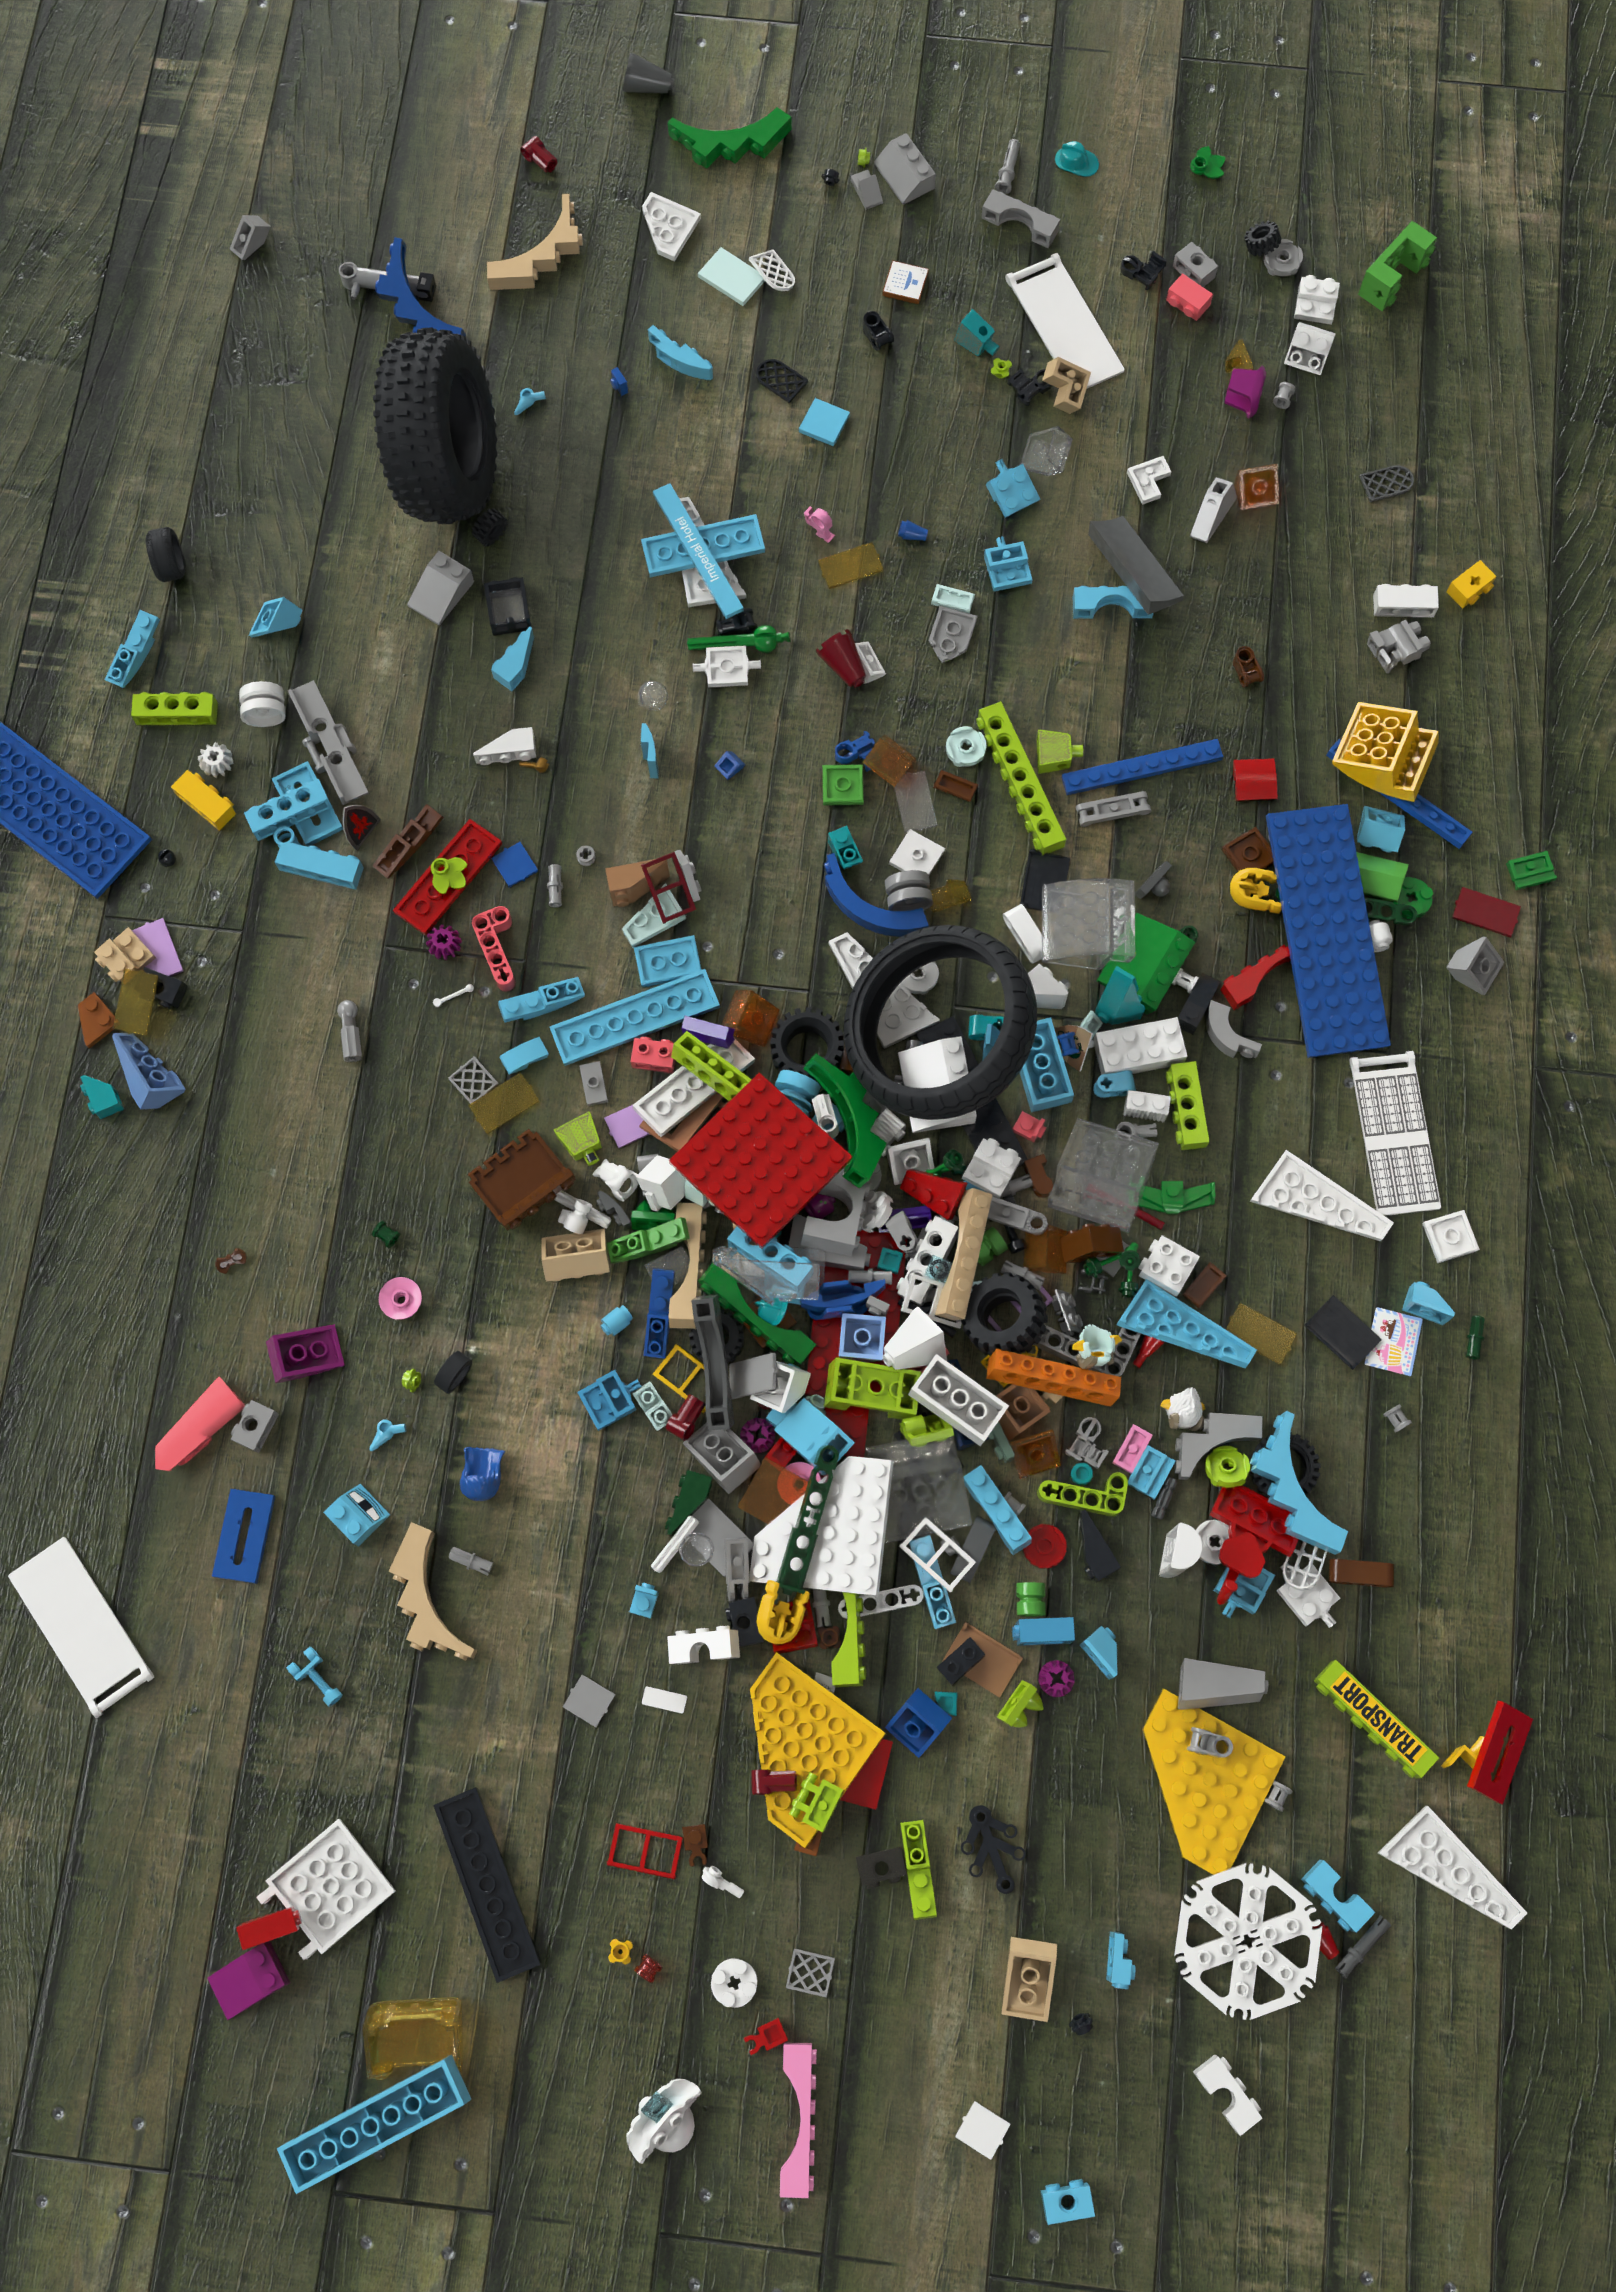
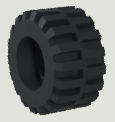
[689,1309,744,1365]

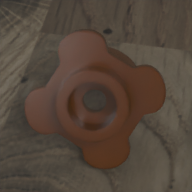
[818,1626,841,1650]

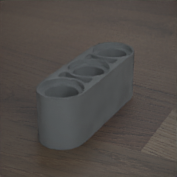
[950,1516,996,1583]

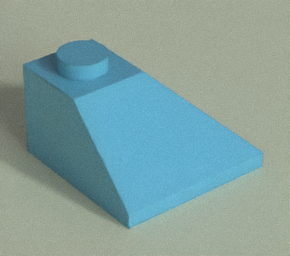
[249,597,303,638]
[1402,1282,1455,1325]
[1080,1626,1117,1680]

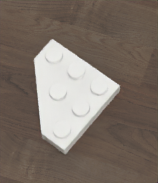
[642,192,701,262]

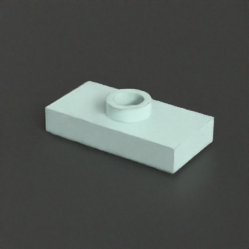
[931,584,975,614]

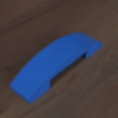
[800,1279,886,1312]

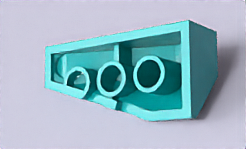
[1095,966,1145,1025]

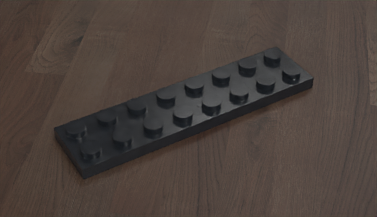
[916,1016,1028,1168]
[433,1787,541,1983]

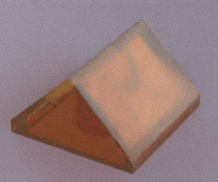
[1234,463,1279,510]
[862,734,917,787]
[1023,1225,1068,1274]
[1010,1429,1061,1479]

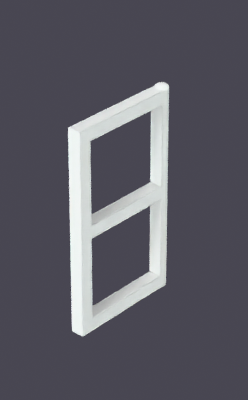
[901,1273,962,1329]
[899,1517,976,1592]

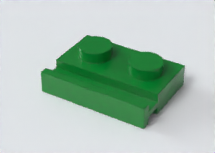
[1506,851,1557,890]

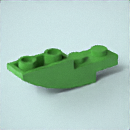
[607,1217,690,1264]

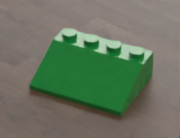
[1096,913,1195,1015]

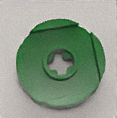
[1391,877,1433,919]

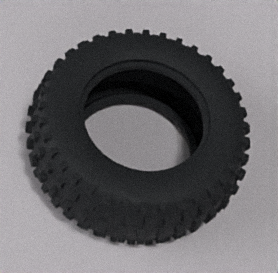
[373,327,498,524]

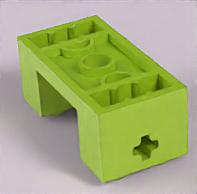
[824,1357,921,1420]

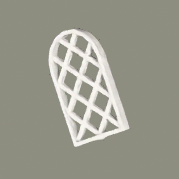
[749,249,795,291]

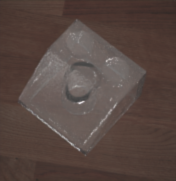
[1020,426,1073,476]

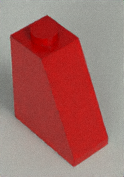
[236,1906,302,1950]

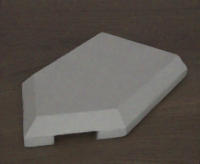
[929,606,978,663]

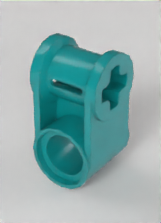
[968,1015,1004,1041]

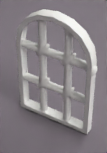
[1283,1541,1327,1590]

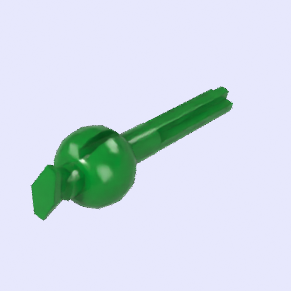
[687,625,791,653]

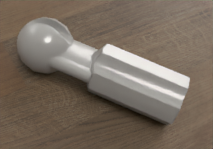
[337,1000,362,1062]

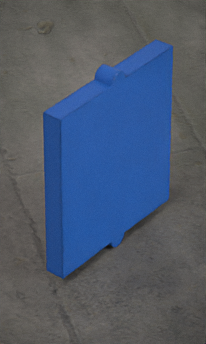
[491,842,538,888]

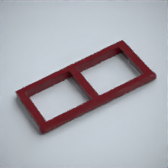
[641,852,696,924]

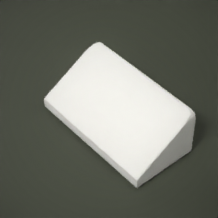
[855,642,886,684]

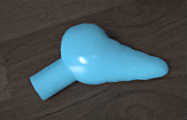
[514,388,546,415]
[369,1420,406,1451]

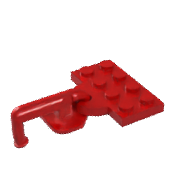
[1210,1485,1299,1605]

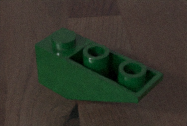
[665,1470,714,1537]

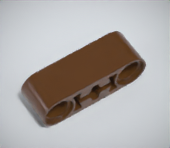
[1329,1559,1394,1588]

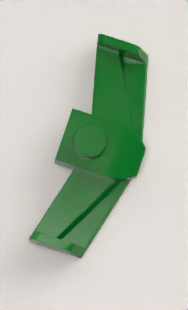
[1129,1181,1216,1214]

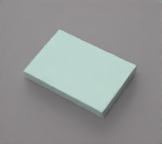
[698,247,765,306]

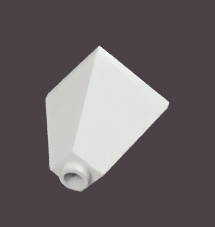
[882,1307,947,1370]

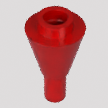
[1132,1335,1165,1368]

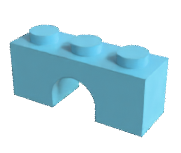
[1301,1860,1375,1933]

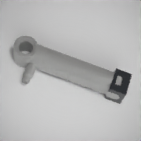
[339,262,436,302]

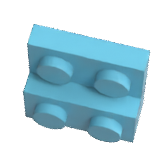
[1106,1931,1135,1989]

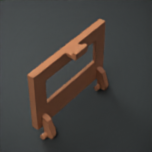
[639,1092,729,1152]

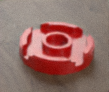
[1023,1524,1067,1569]

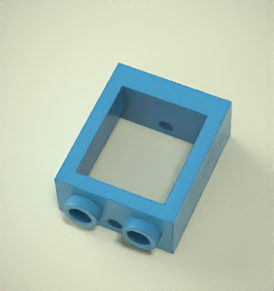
[1012,1617,1075,1646]

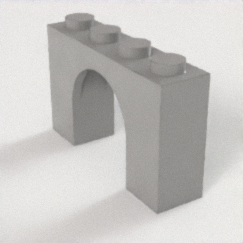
[801,1169,870,1257]

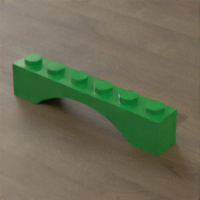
[698,1260,816,1365]

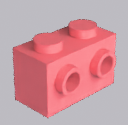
[630,1037,675,1074]

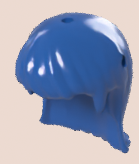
[460,1447,505,1501]

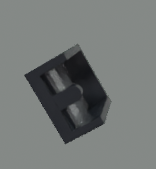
[484,577,532,636]

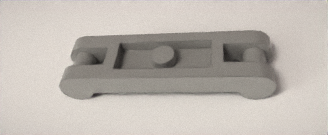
[1076,791,1151,827]

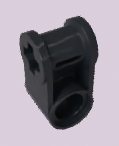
[863,311,894,351]

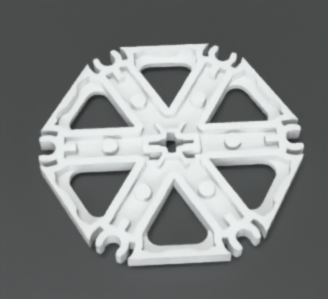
[1174,1863,1322,2020]

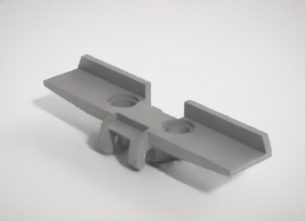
[287,680,369,805]

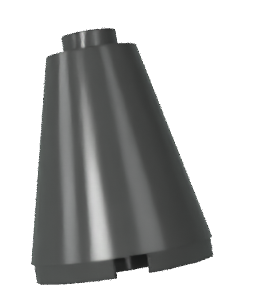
[623,53,674,93]

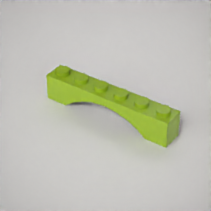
[832,1592,866,1687]

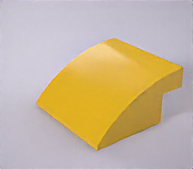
[1332,702,1439,802]

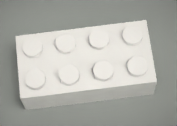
[1093,1017,1187,1079]
[908,1354,1009,1446]

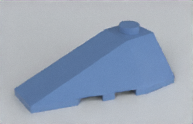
[112,1033,186,1110]

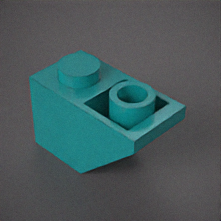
[828,826,863,869]
[80,1075,124,1119]

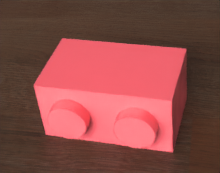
[1166,273,1213,321]

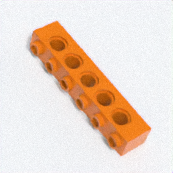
[986,1349,1121,1407]

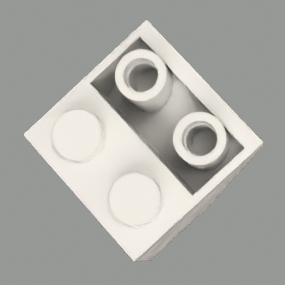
[1284,322,1336,375]
[1028,963,1068,1009]

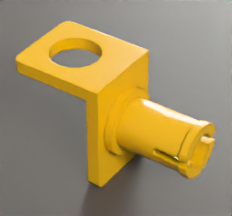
[1441,1736,1484,1769]

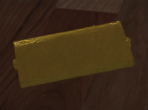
[818,542,883,589]
[113,968,158,1036]
[468,1072,539,1134]
[1226,1303,1297,1365]

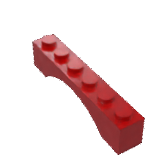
[1220,945,1291,1010]

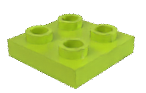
[899,1414,954,1447]

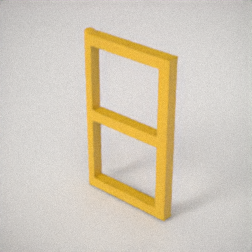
[653,1344,706,1413]

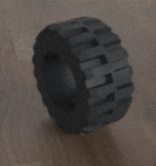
[961,1272,1048,1356]

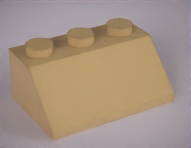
[542,1228,610,1282]

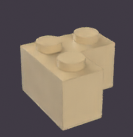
[1042,357,1091,414]

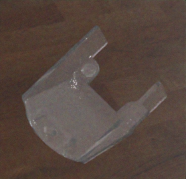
[712,1245,825,1306]

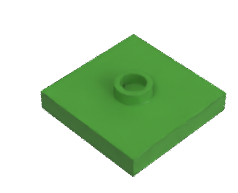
[822,764,864,805]

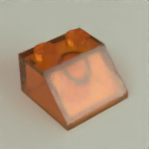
[721,990,780,1047]

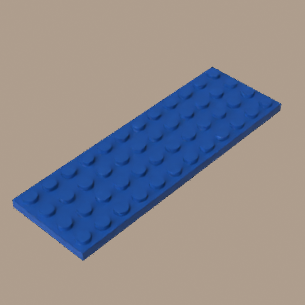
[0,722,152,899]
[1266,804,1391,1058]

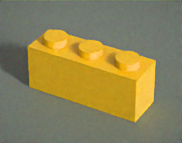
[171,770,236,831]

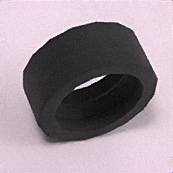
[434,1351,472,1394]

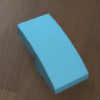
[499,1037,549,1075]

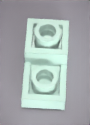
[632,1381,672,1431]

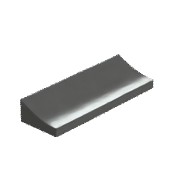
[1088,516,1184,615]

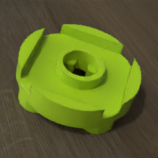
[1205,1446,1250,1488]

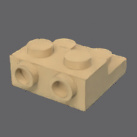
[94,927,156,985]

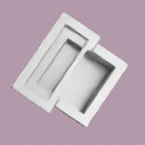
[636,1155,687,1212]

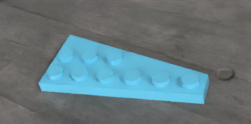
[1116,1279,1257,1368]

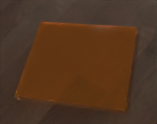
[738,1457,808,1525]

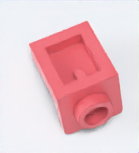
[1012,1111,1047,1142]

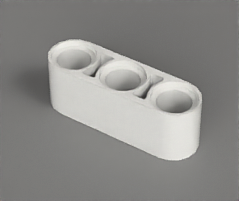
[1003,904,1051,964]

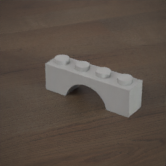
[982,189,1060,248]

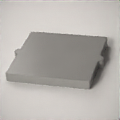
[563,1675,615,1727]

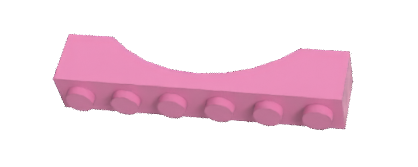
[780,2043,817,2198]

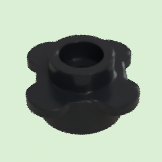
[1069,2013,1093,2035]

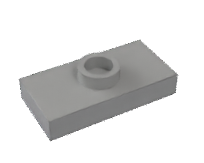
[579,1061,608,1106]

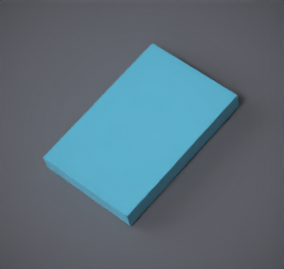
[634,935,701,987]

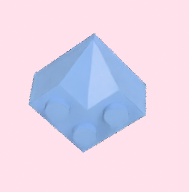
[839,1313,886,1362]

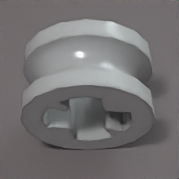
[576,846,596,866]

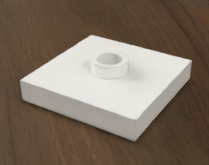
[889,829,945,875]

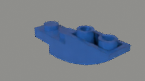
[644,1268,675,1358]

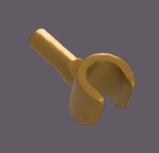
[519,757,549,773]

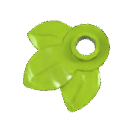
[431,857,467,894]

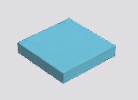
[799,398,850,446]

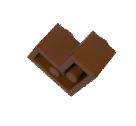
[1060,1223,1124,1263]

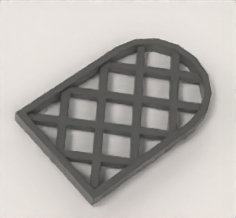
[1359,465,1414,502]

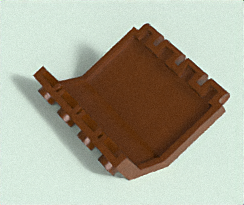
[468,1129,576,1231]

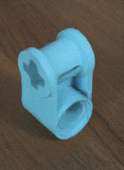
[1093,1070,1136,1098]

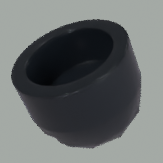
[158,849,176,867]

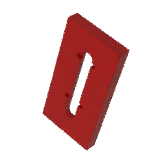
[1467,1701,1533,1805]

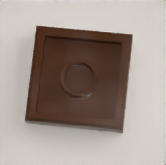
[1221,827,1274,872]

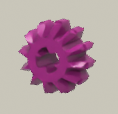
[426,924,462,960]

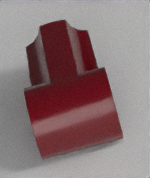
[520,136,558,173]
[666,1394,706,1441]
[751,1769,797,1795]

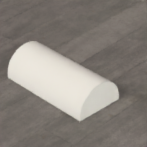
[1159,1523,1202,1578]

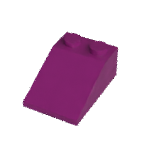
[266,1324,345,1383]
[207,1941,290,2020]

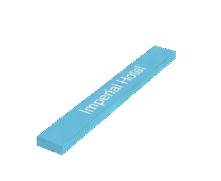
[653,483,744,619]

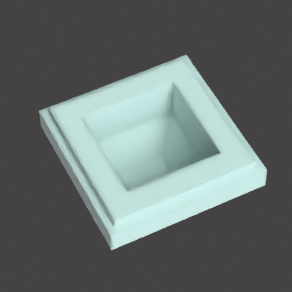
[1080,1011,1103,1040]

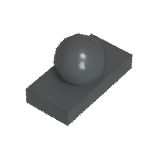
[1135,861,1172,899]

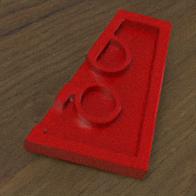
[900,1169,968,1221]

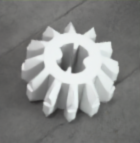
[198,742,234,778]

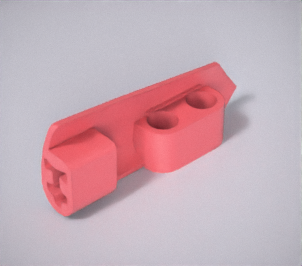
[155,1377,245,1471]

